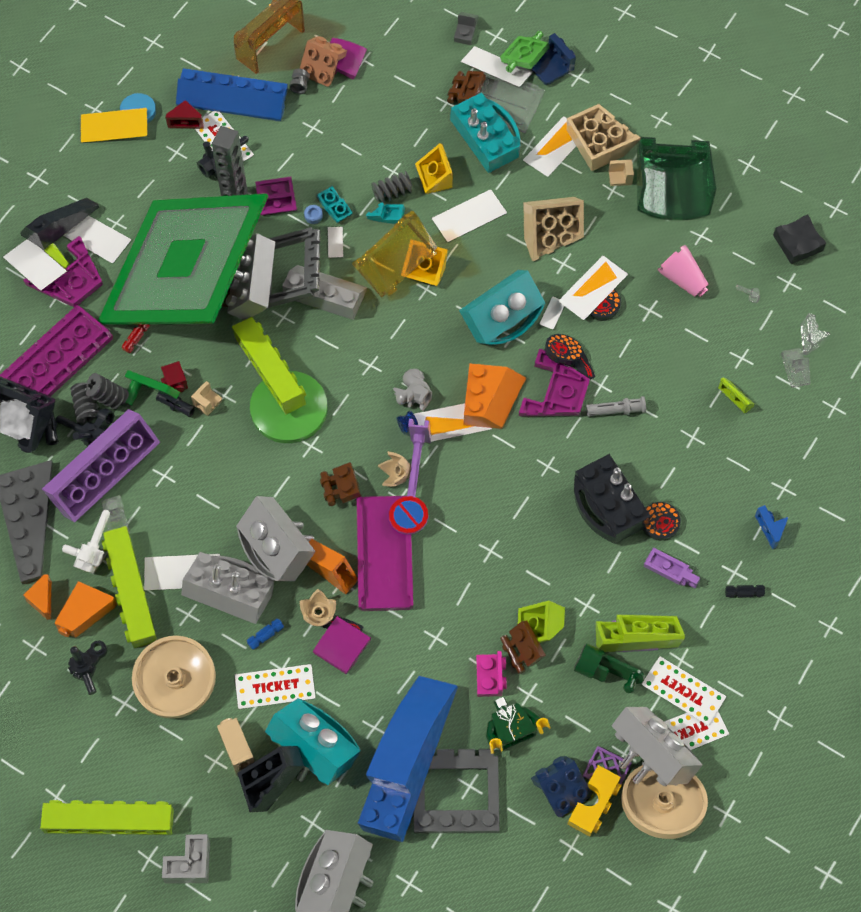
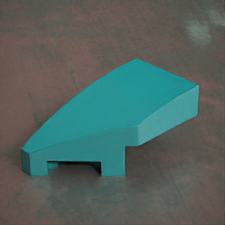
[366,202,405,224]

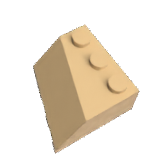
[567,104,641,171]
[523,197,584,261]

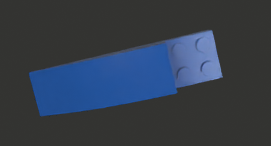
[358,676,458,842]

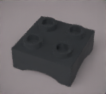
[773,214,826,264]

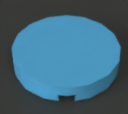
[120,93,156,124]

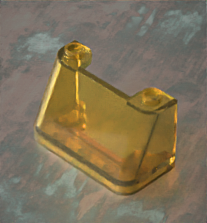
[352,210,437,298]

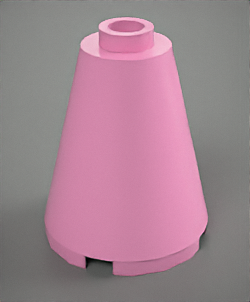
[658,245,709,297]

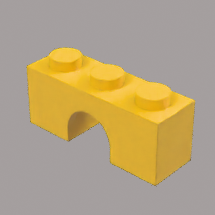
[567,765,622,837]

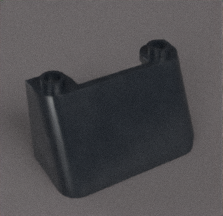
[0,377,55,453]

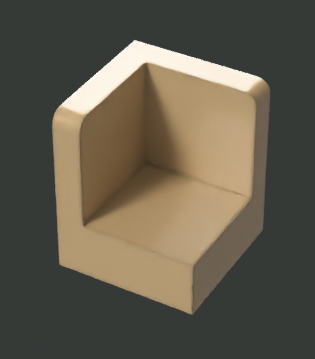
[608,160,634,186]
[191,381,222,416]

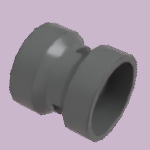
[289,69,310,94]

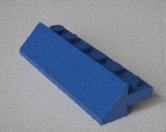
[176,68,288,121]

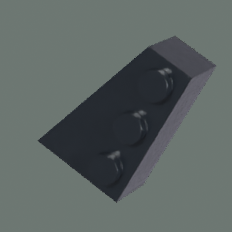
[237,746,304,813]

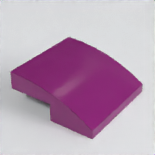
[330,38,367,80]
[255,177,297,216]
[313,616,371,674]

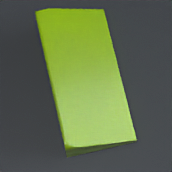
[718,377,755,413]

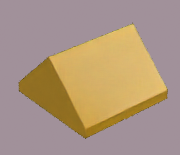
[415,143,453,194]
[402,240,448,286]

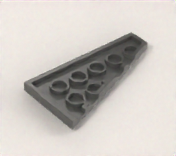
[0,460,53,585]

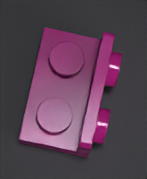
[476,651,507,697]

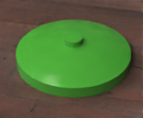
[250,371,328,443]

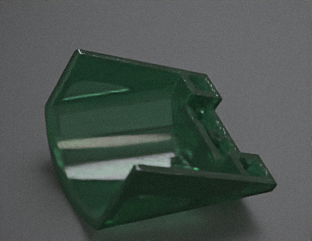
[637,137,717,220]

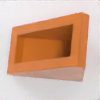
[23,574,52,620]

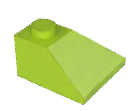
[518,600,565,643]

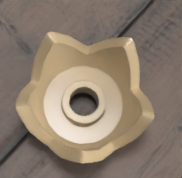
[378,451,411,487]
[300,589,336,626]

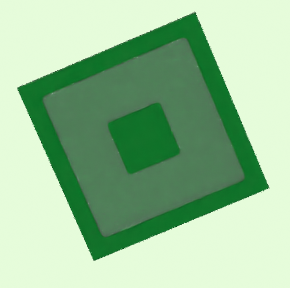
[98,194,268,325]

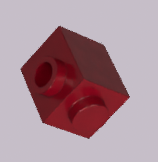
[161,361,188,394]

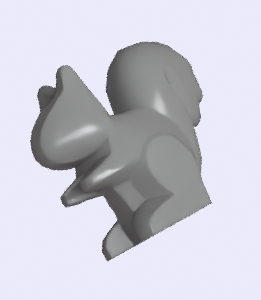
[393,369,432,411]

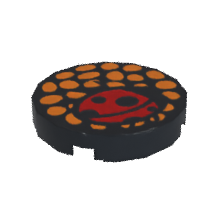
[589,290,621,321]
[544,334,582,365]
[643,502,681,540]

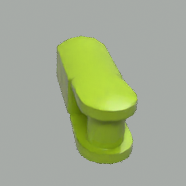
[45,243,70,269]

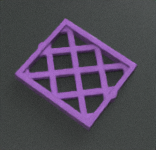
[583,746,631,784]

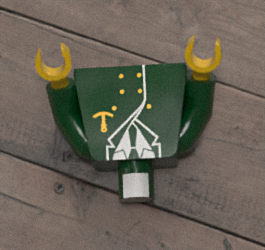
[486,697,551,754]

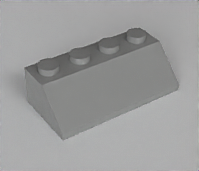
[282,265,367,320]

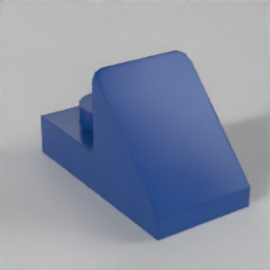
[755,505,788,550]

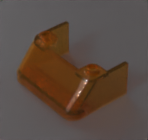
[234,0,305,74]

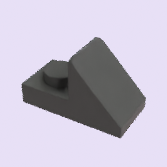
[454,12,479,45]

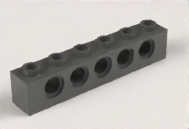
[212,126,248,196]

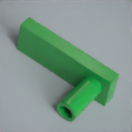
[124,370,180,406]

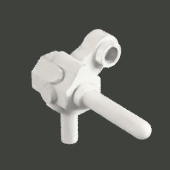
[62,510,110,574]

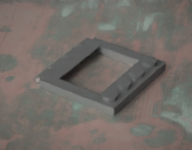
[268,227,320,308]
[414,749,499,833]

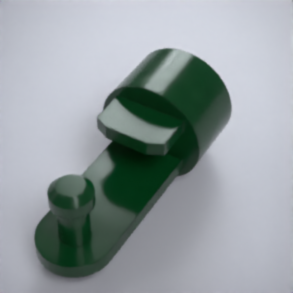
[574,643,645,693]

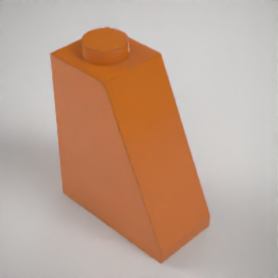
[307,538,358,594]
[54,581,117,638]

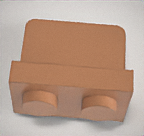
[300,36,347,86]

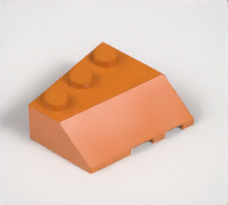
[463,363,526,429]

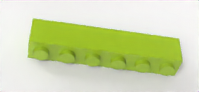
[232,317,307,415]
[101,526,157,648]
[40,800,174,835]

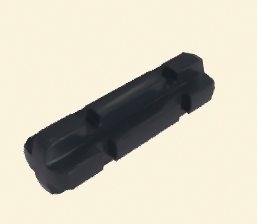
[725,585,765,597]

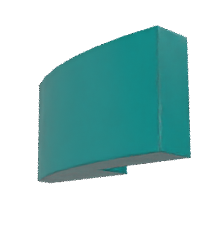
[317,186,353,223]

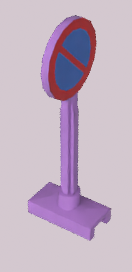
[389,419,431,535]

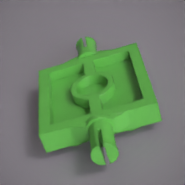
[500,31,549,73]

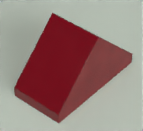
[165,100,204,129]

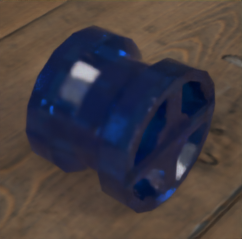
[396,411,418,435]

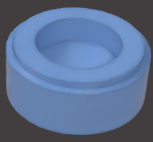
[304,205,323,224]

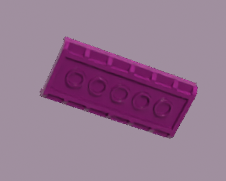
[0,305,113,397]
[357,496,413,611]

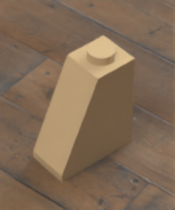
[217,718,254,776]

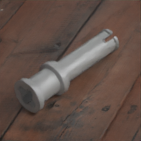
[586,396,646,417]

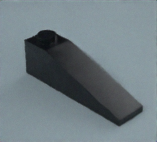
[20,198,99,250]

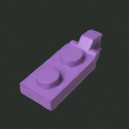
[643,548,700,588]

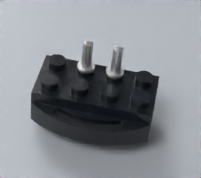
[574,454,651,544]

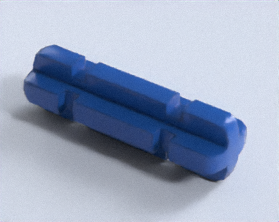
[247,619,284,649]

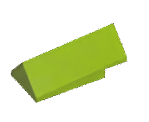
[596,615,685,652]

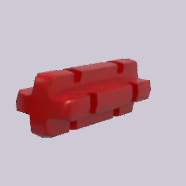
[122,324,150,353]

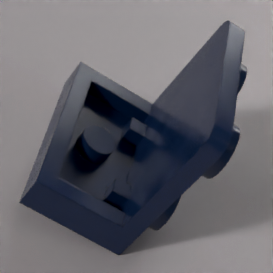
[531,33,576,85]
[531,756,592,817]

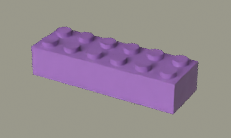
[42,409,160,522]

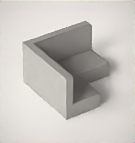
[162,834,210,884]

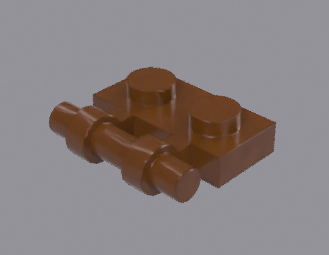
[447,71,486,104]
[320,462,361,506]
[500,620,546,674]

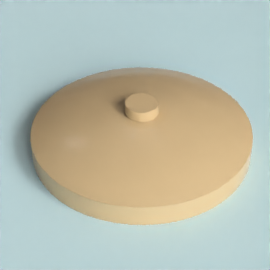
[132,636,216,719]
[622,765,708,839]

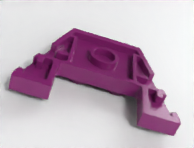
[23,236,103,307]
[519,348,590,417]

